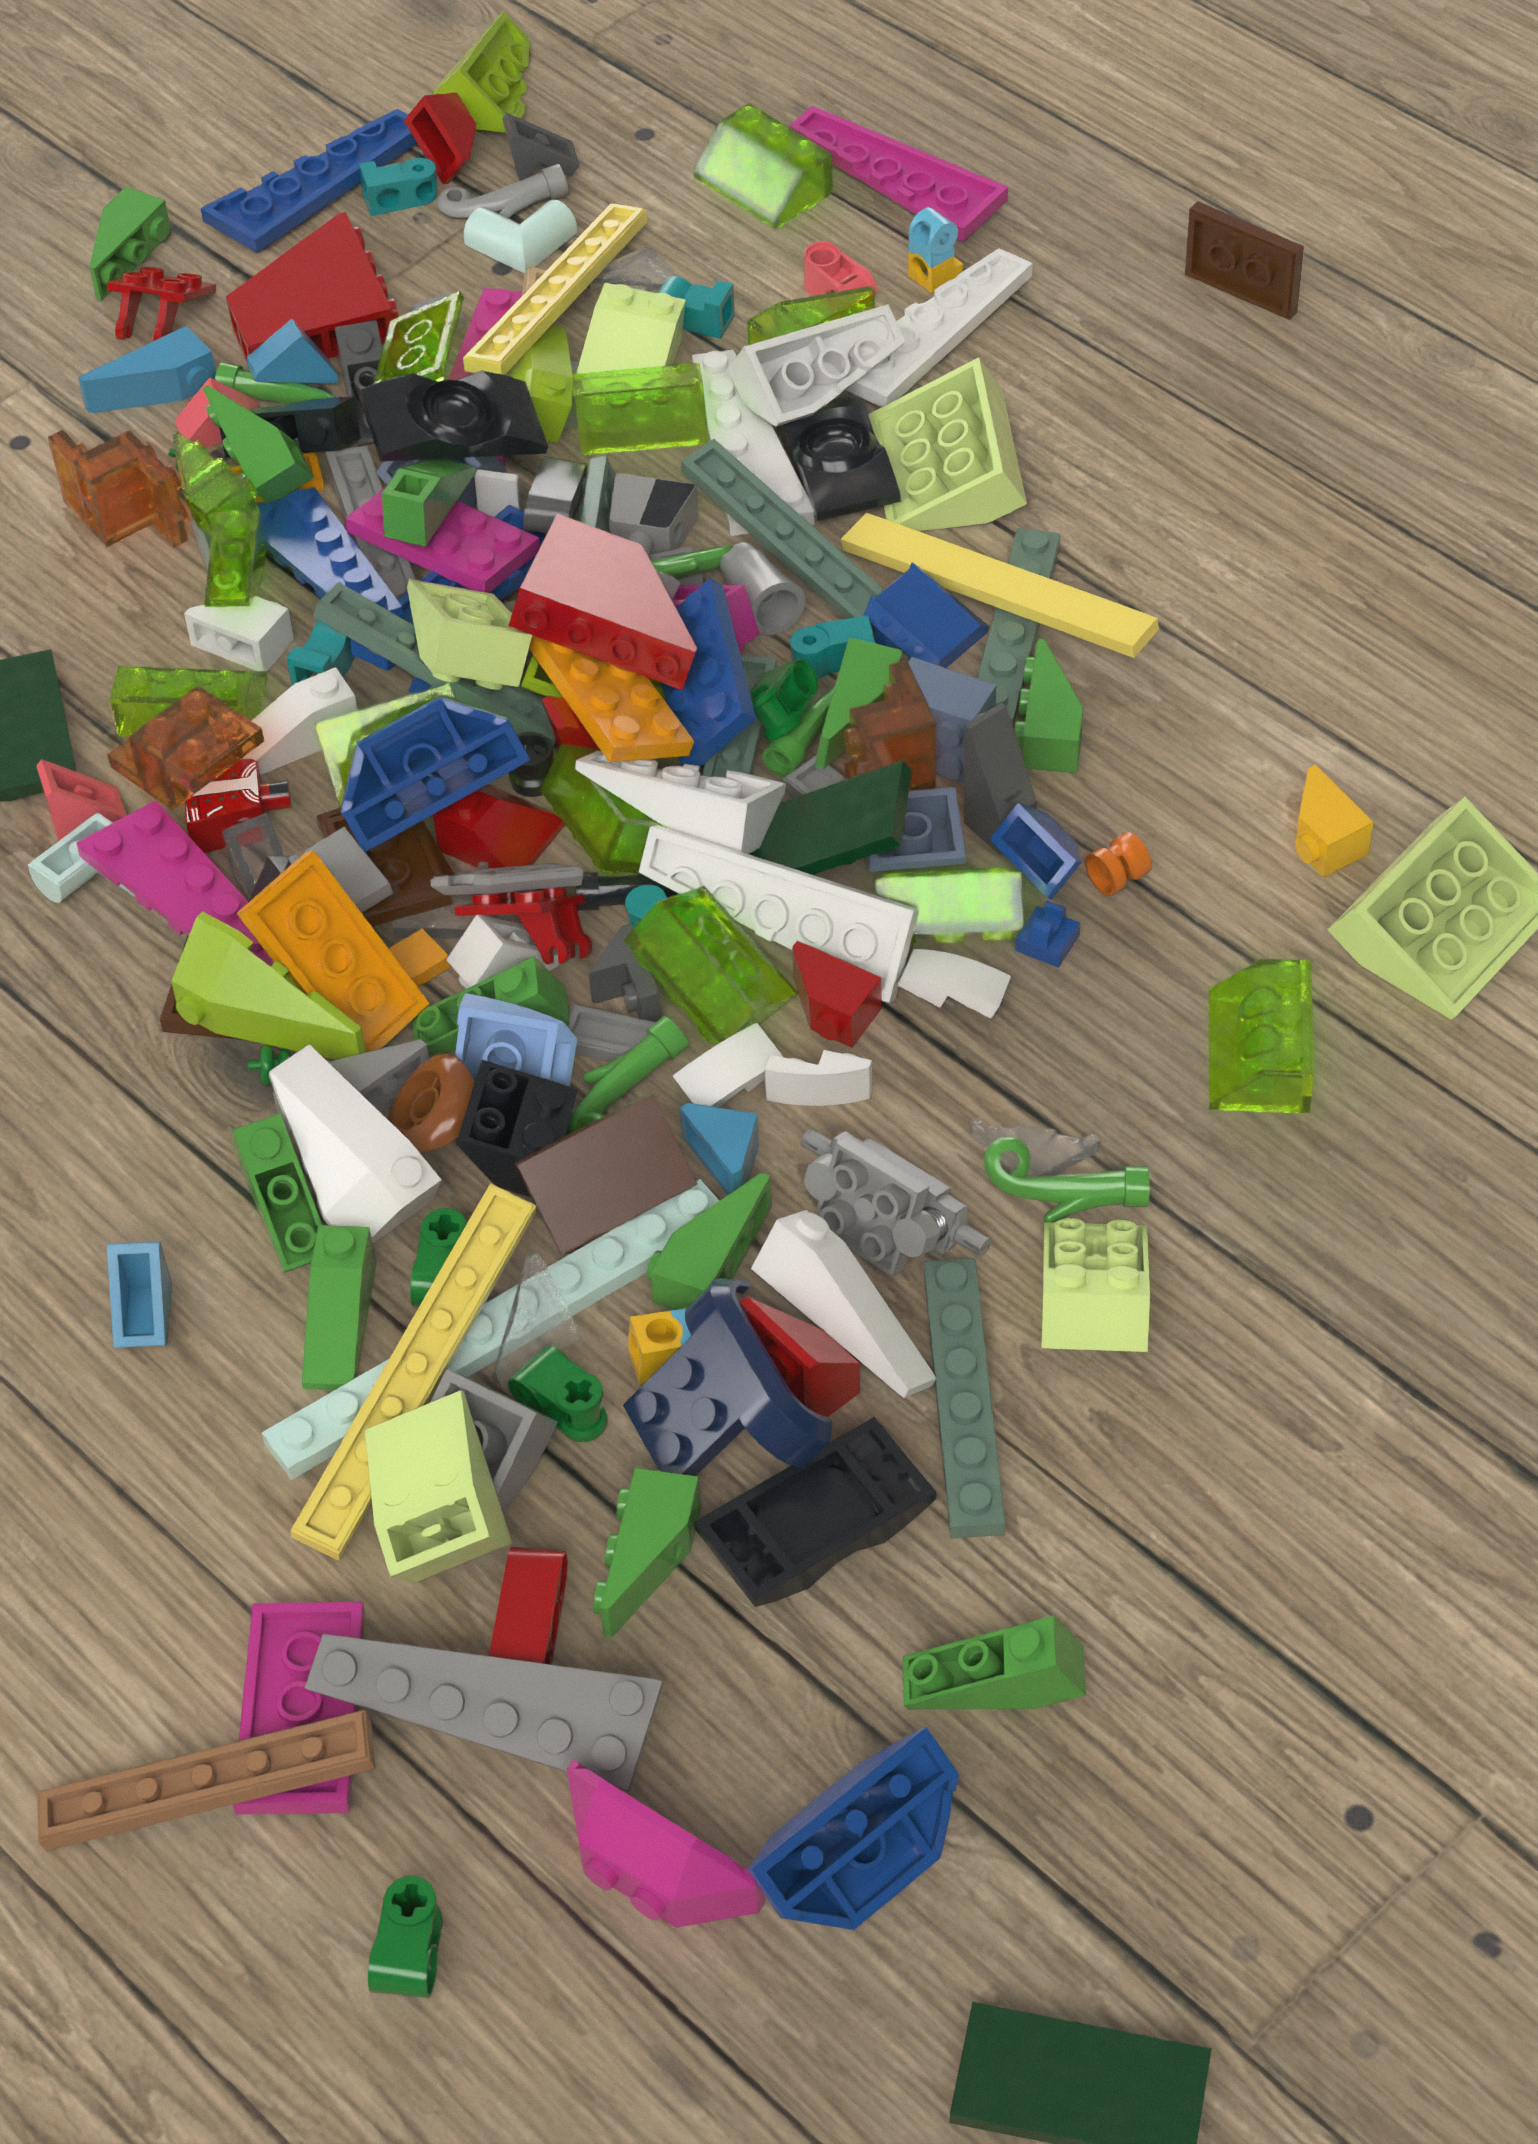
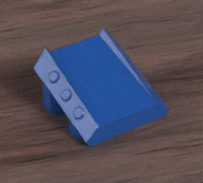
[863,562,989,668]

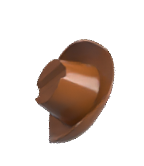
[388,1053,475,1154]

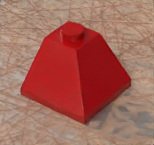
[433,785,567,869]
[739,1296,861,1417]

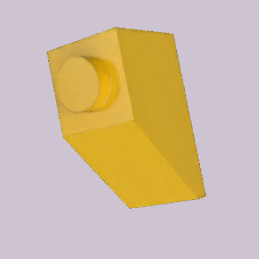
[1295,764,1374,878]

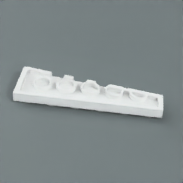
[846,248,1033,407]
[692,349,815,536]
[639,825,920,1003]

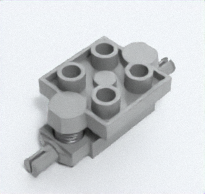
[801,1128,992,1277]

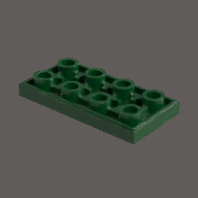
[0,649,77,802]
[749,760,912,875]
[949,2002,1212,2144]

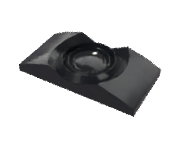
[359,370,548,462]
[776,394,901,521]
[694,1417,936,1607]

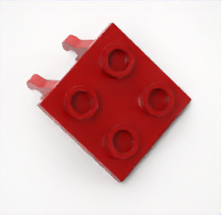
[107,267,216,341]
[454,887,592,964]

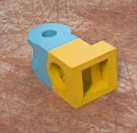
[908,207,963,293]
[627,1308,691,1385]

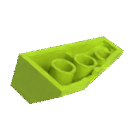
[431,11,530,133]
[505,324,573,443]
[171,911,366,1060]

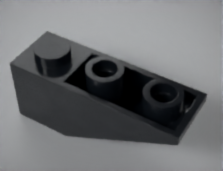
[220,396,361,458]

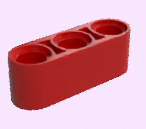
[489,1547,568,1665]

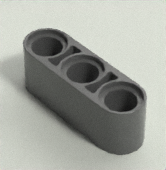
[523,456,587,534]

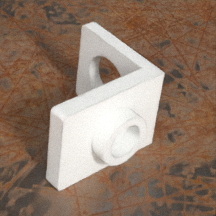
[474,470,522,517]

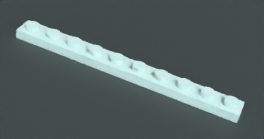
[262,1179,719,1480]

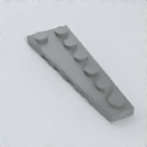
[305,1634,664,1792]

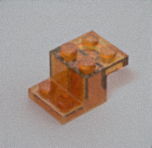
[48,430,188,548]
[844,661,936,791]
[107,685,264,811]

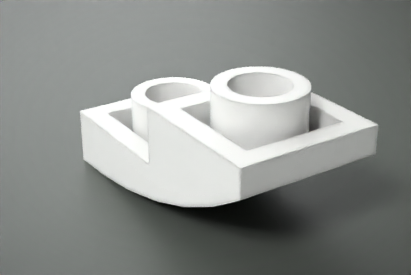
[897,949,1011,1019]
[673,1023,784,1108]
[765,1050,872,1106]

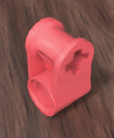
[804,241,877,316]

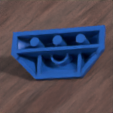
[340,696,530,852]
[747,1727,959,1930]

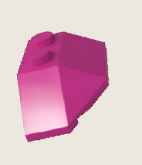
[567,1760,765,1928]

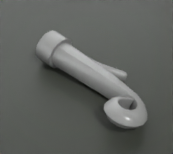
[436,164,569,219]

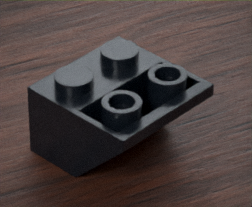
[456,1060,579,1197]

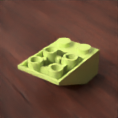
[1041,1218,1150,1352]
[365,1390,512,1583]

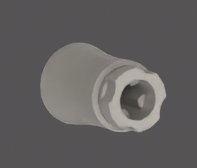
[720,542,805,635]

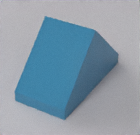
[247,319,338,383]
[680,1103,760,1195]
[107,1241,172,1348]

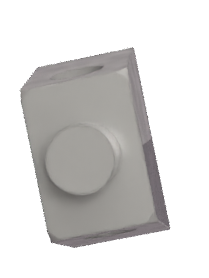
[609,473,699,559]

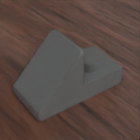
[502,112,579,181]
[589,924,661,1022]

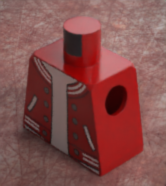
[182,759,292,853]

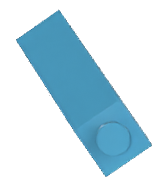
[78,326,216,414]

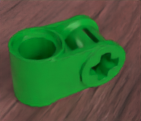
[749,659,818,741]
[410,1208,467,1306]
[508,1345,608,1442]
[368,1875,443,1998]

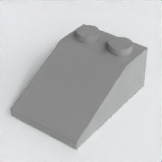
[430,1369,558,1562]

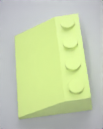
[868,357,1027,531]
[1327,796,1538,1020]

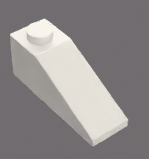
[218,667,362,775]

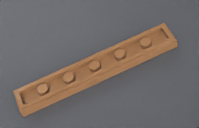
[37,1710,376,1851]

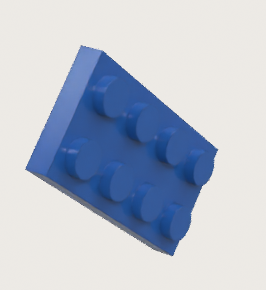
[661,578,756,768]

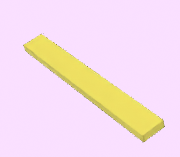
[463,203,647,375]
[841,513,1159,658]
[290,1183,536,1561]

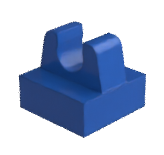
[1015,901,1080,968]

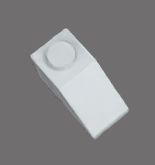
[184,594,294,674]
[447,914,561,989]

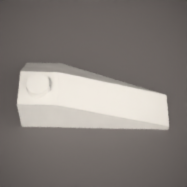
[728,304,905,427]
[575,751,786,854]
[269,1044,442,1243]
[751,1210,937,1398]

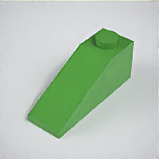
[815,637,907,769]
[647,1173,772,1310]
[302,1225,377,1390]

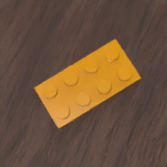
[529,635,694,763]
[236,850,430,1052]

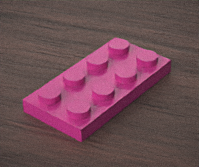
[346,487,539,593]
[233,1602,365,1815]

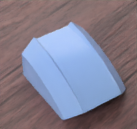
[455,993,577,1086]

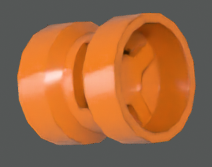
[1085,832,1152,896]

